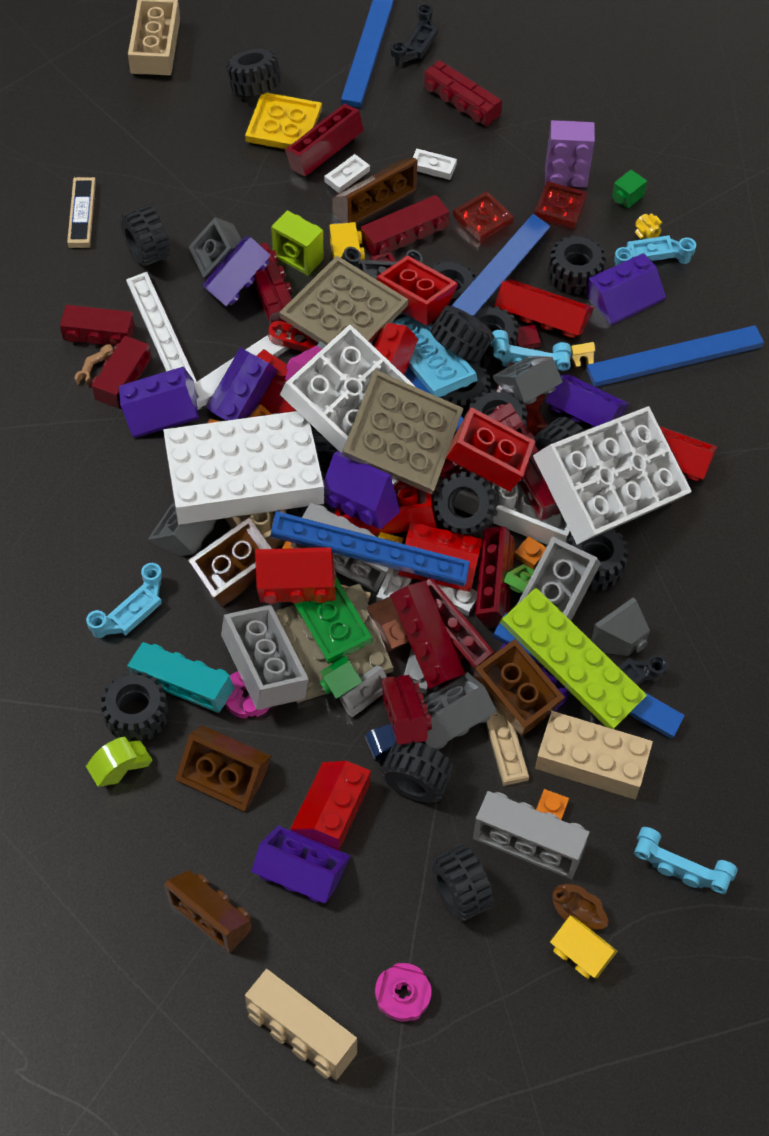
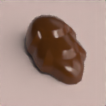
[552,884,609,929]

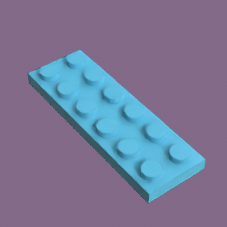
[391,315,478,397]

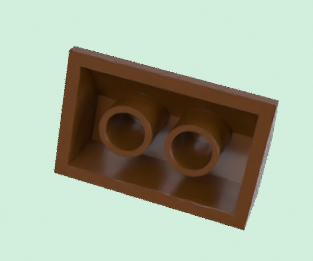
[473,639,565,737]
[175,725,271,812]
[164,870,252,954]

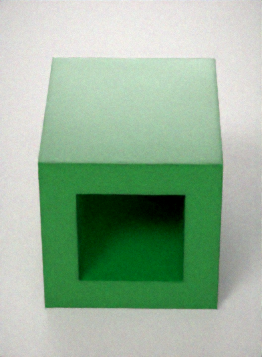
[611,170,647,209]
[319,656,362,698]

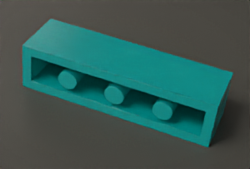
[127,642,234,713]

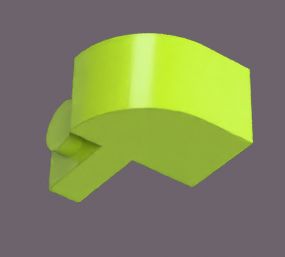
[86,737,152,787]

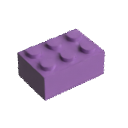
[545,120,595,187]

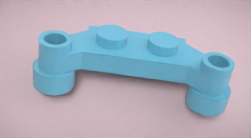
[614,236,696,266]
[490,330,572,371]
[86,563,162,638]
[634,827,738,894]

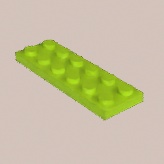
[500,588,647,729]

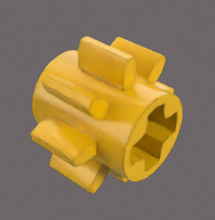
[635,213,662,239]

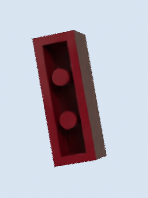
[60,305,135,346]
[91,336,151,409]

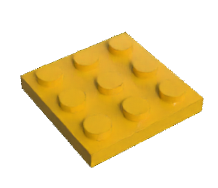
[245,93,322,149]

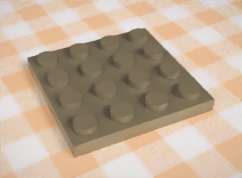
[280,256,408,345]
[341,369,463,494]
[275,584,393,703]

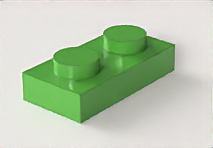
[503,564,535,593]

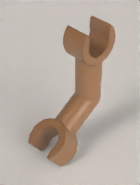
[75,344,113,386]

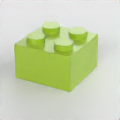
[271,210,324,276]

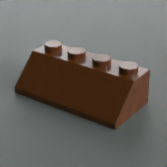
[332,158,418,224]

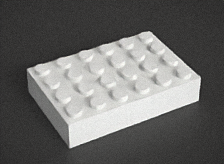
[280,325,417,486]
[533,406,692,544]
[163,411,324,525]

